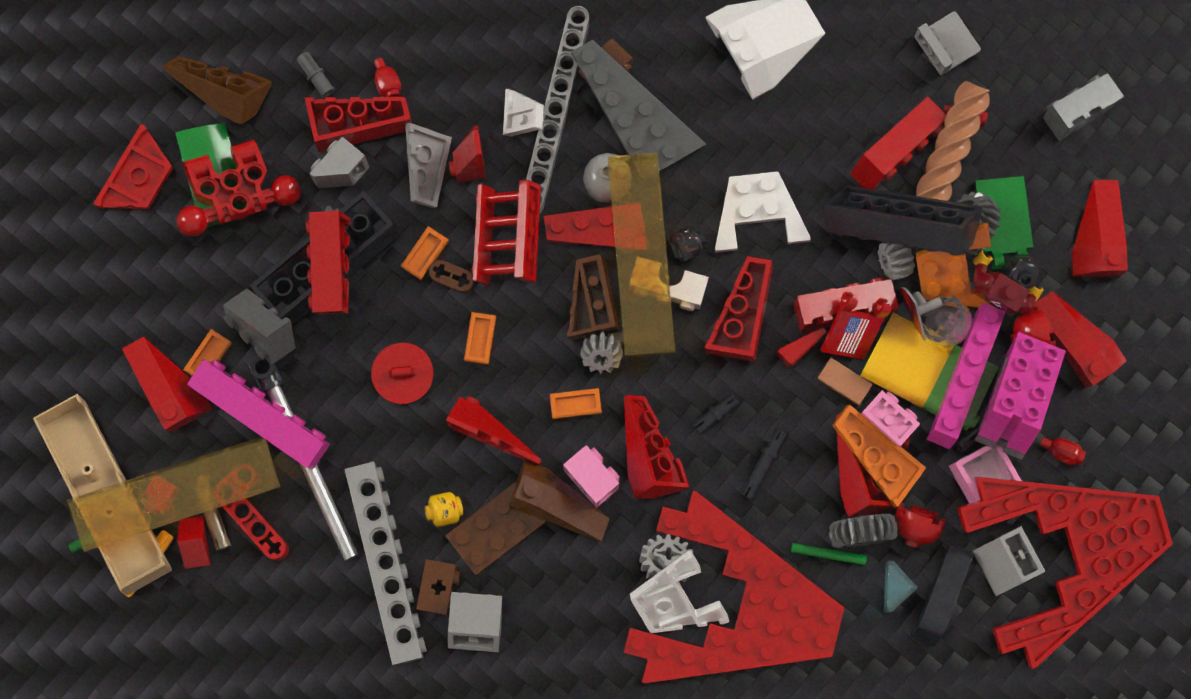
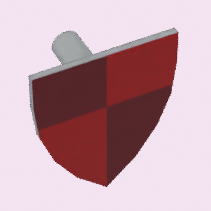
[899,287,943,341]

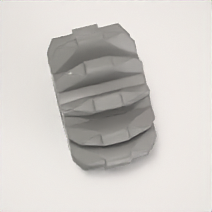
[878,243,915,280]
[580,332,623,375]

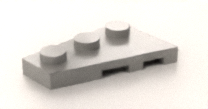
[405,123,452,208]

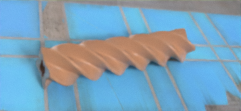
[916,81,990,201]

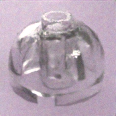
[922,296,973,347]

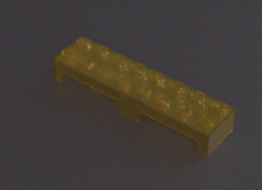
[608,152,675,358]
[66,437,280,552]

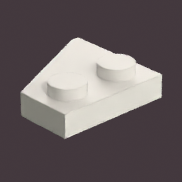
[503,89,544,137]

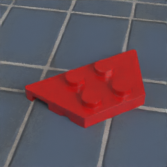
[93,124,173,210]

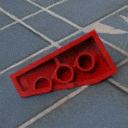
[1034,291,1127,388]
[122,336,213,434]
[446,396,542,465]

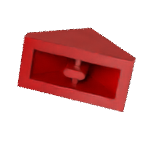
[178,516,211,569]

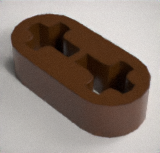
[429,260,474,293]

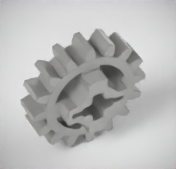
[639,534,693,582]

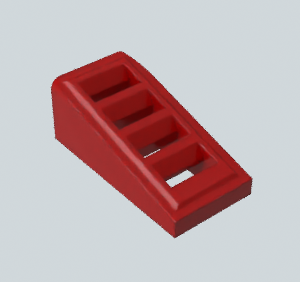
[776,328,826,368]

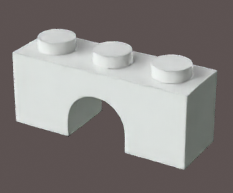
[629,257,709,311]

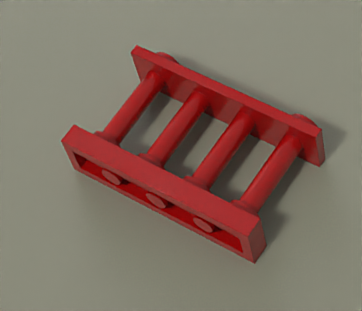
[472,180,541,285]

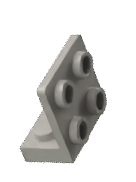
[914,11,981,76]

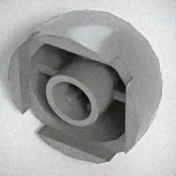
[583,153,632,203]

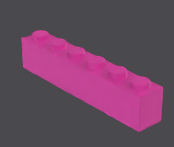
[927,302,1005,449]
[187,359,330,469]

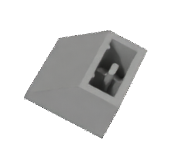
[310,137,369,188]
[972,526,1045,596]
[448,592,502,652]

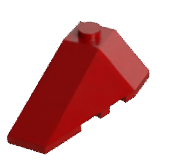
[449,126,486,183]
[1071,180,1128,277]
[624,395,689,499]
[836,414,897,518]

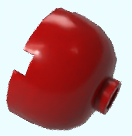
[1010,306,1056,347]
[895,503,946,548]

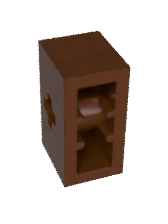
[416,559,460,616]

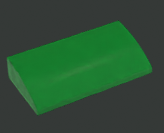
[175,123,246,227]

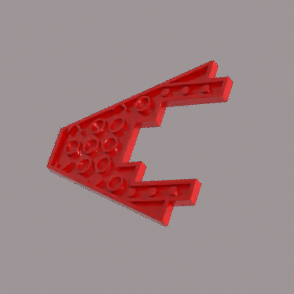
[957,476,1173,669]
[624,491,844,683]

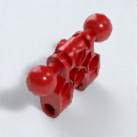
[176,139,301,236]

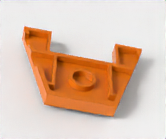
[916,223,993,308]

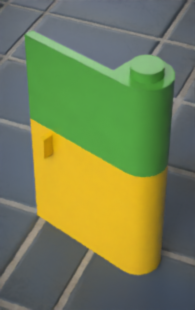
[860,312,999,431]

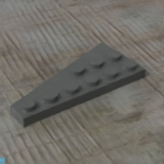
[570,40,706,180]

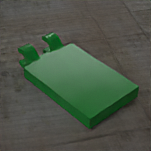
[974,176,1033,270]

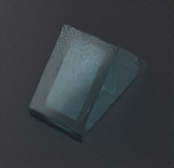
[884,561,918,613]

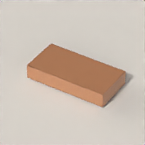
[817,358,873,406]

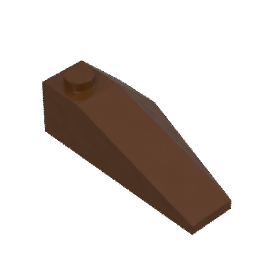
[163,57,272,124]
[508,459,609,542]

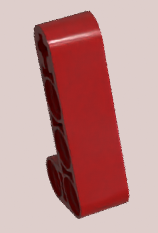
[214,464,289,561]

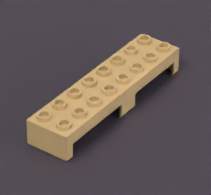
[33,394,172,595]

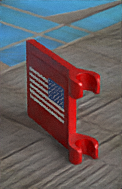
[820,292,892,360]

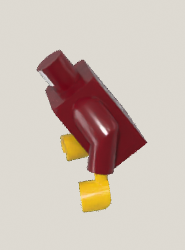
[972,250,1044,317]

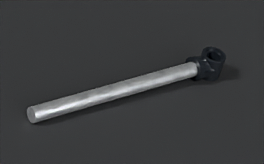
[250,355,358,561]

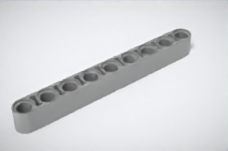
[526,6,589,214]

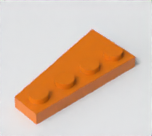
[832,405,926,508]

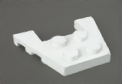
[715,171,811,253]
[630,550,729,633]

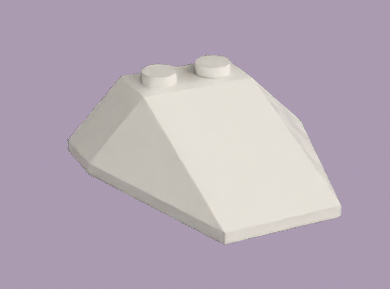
[706,0,825,99]

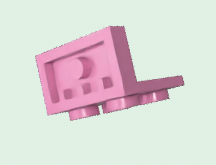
[861,391,920,447]

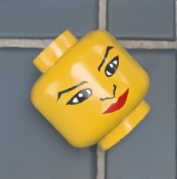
[424,492,463,527]

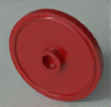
[371,343,434,405]

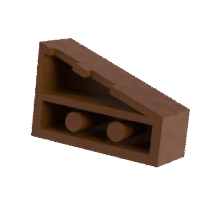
[567,254,620,341]

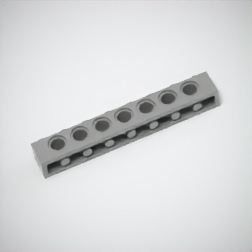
[345,461,427,666]

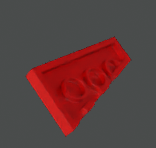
[544,203,648,252]

